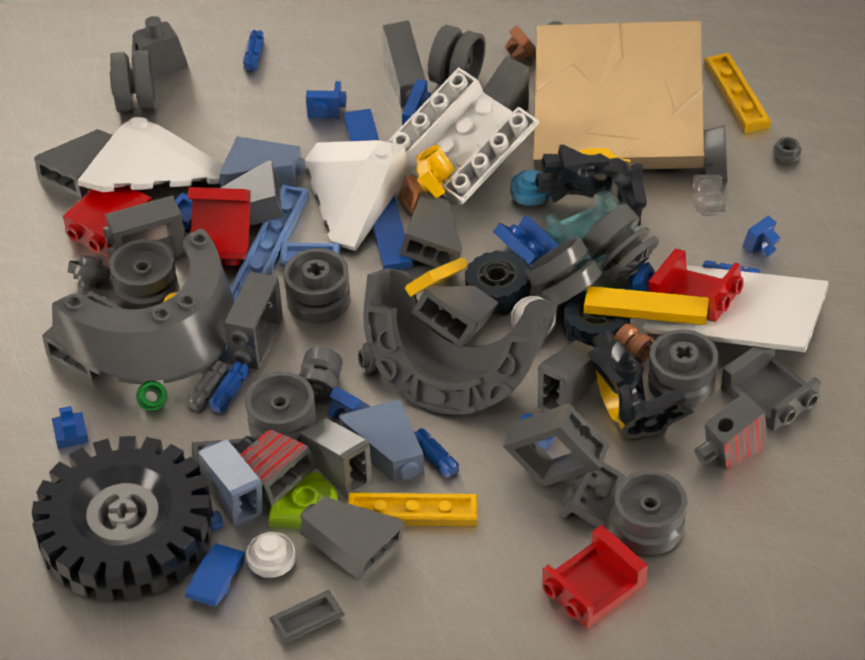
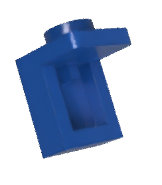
[306,81,347,119]

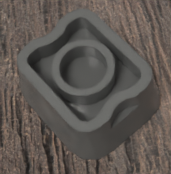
[704,125,728,180]

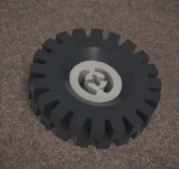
[31,436,214,602]

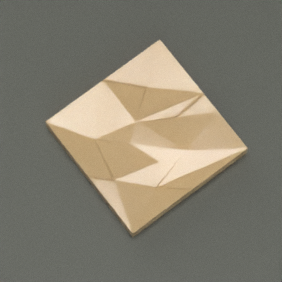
[533,21,704,172]

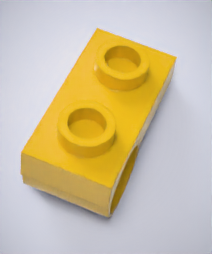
[415,145,455,199]

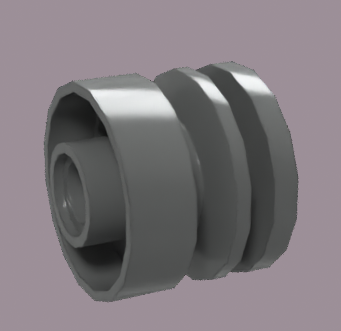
[582,204,660,282]

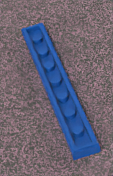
[344,108,413,270]

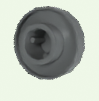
[67,255,111,288]

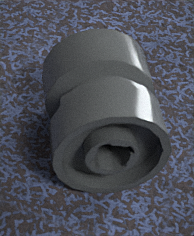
[299,346,343,405]

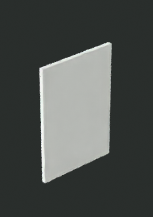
[643,265,829,353]

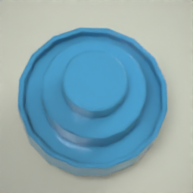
[510,170,551,206]

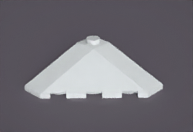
[78,117,223,192]
[305,140,412,251]

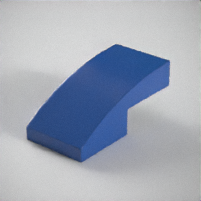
[185,543,246,607]

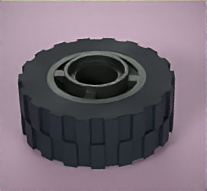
[465,250,531,314]
[563,290,630,348]

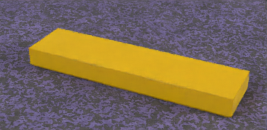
[703,52,771,134]
[405,257,468,297]
[584,286,709,325]
[348,493,478,527]

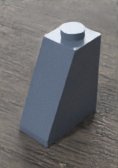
[219,136,305,188]
[340,399,424,482]
[198,439,262,528]

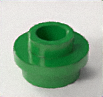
[136,381,167,412]

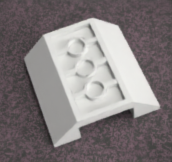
[387,67,540,204]

